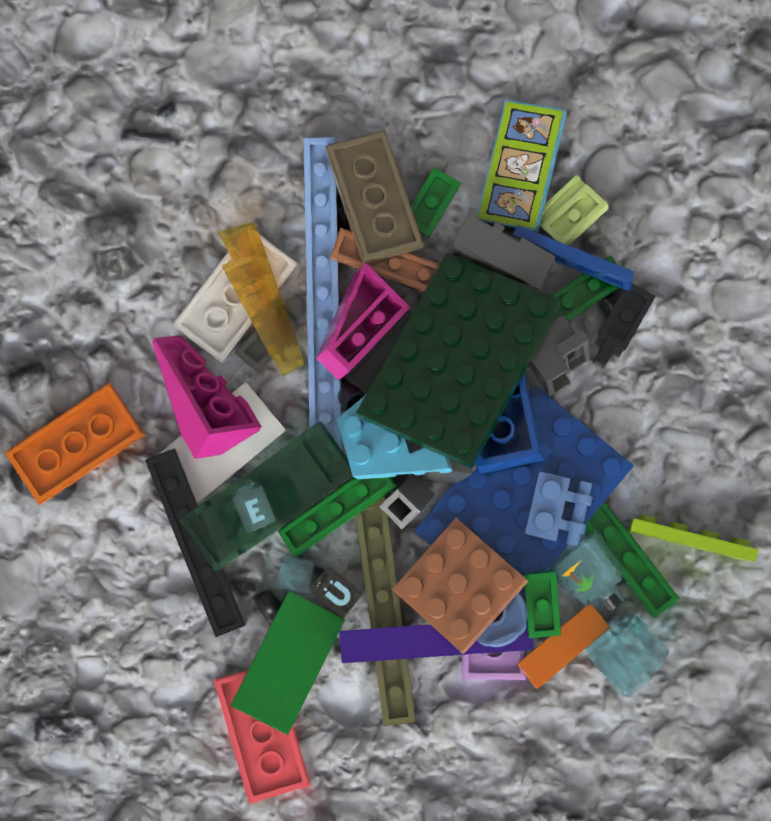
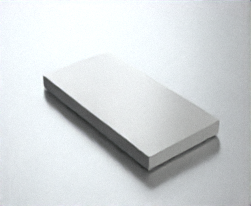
[172,226,298,364]
[158,382,286,504]

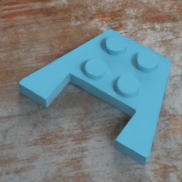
[336,395,453,479]

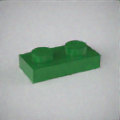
[411,167,461,238]
[523,570,561,638]

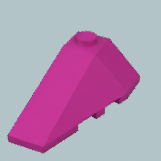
[152,335,262,459]

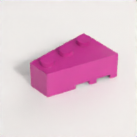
[316,262,411,380]

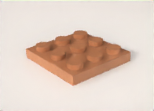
[392,518,528,654]

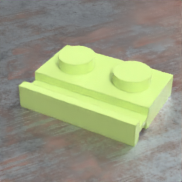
[540,175,609,245]

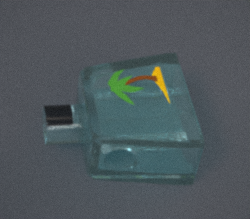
[549,529,625,611]

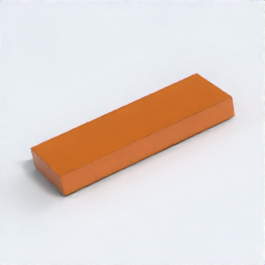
[517,603,611,689]

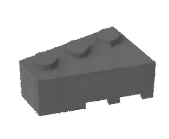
[453,207,556,291]

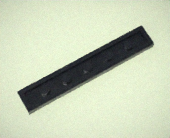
[145,448,246,637]

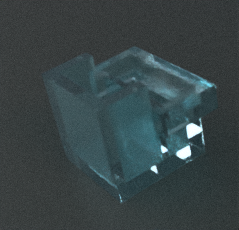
[585,613,670,698]

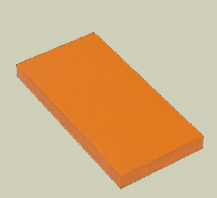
[5,382,145,505]

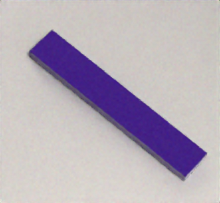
[339,619,534,663]

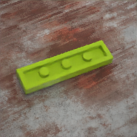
[627,514,759,562]

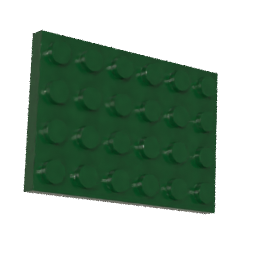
[356,253,561,469]

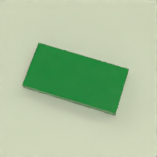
[230,591,345,735]

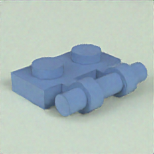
[525,471,593,546]

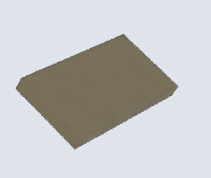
[325,130,424,264]

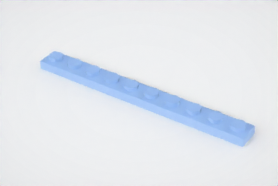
[304,137,342,451]

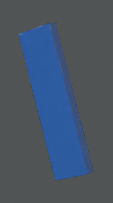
[512,225,634,291]

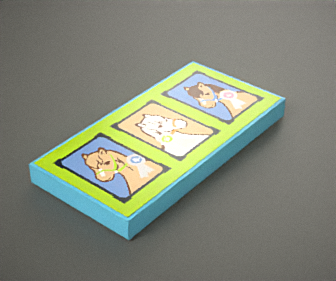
[476,100,567,233]

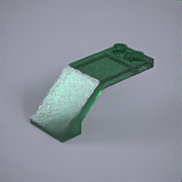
[180,421,353,572]

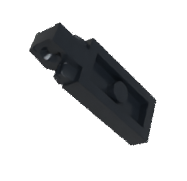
[593,284,656,369]

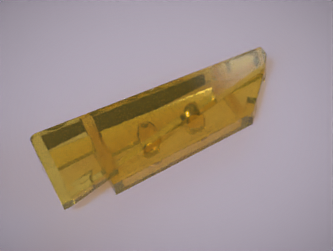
[218,223,305,376]

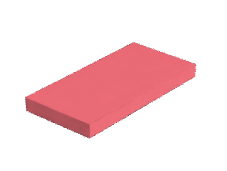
[214,670,311,804]

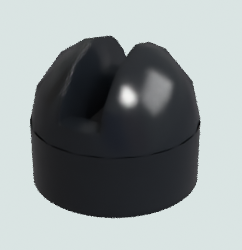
[338,384,365,411]

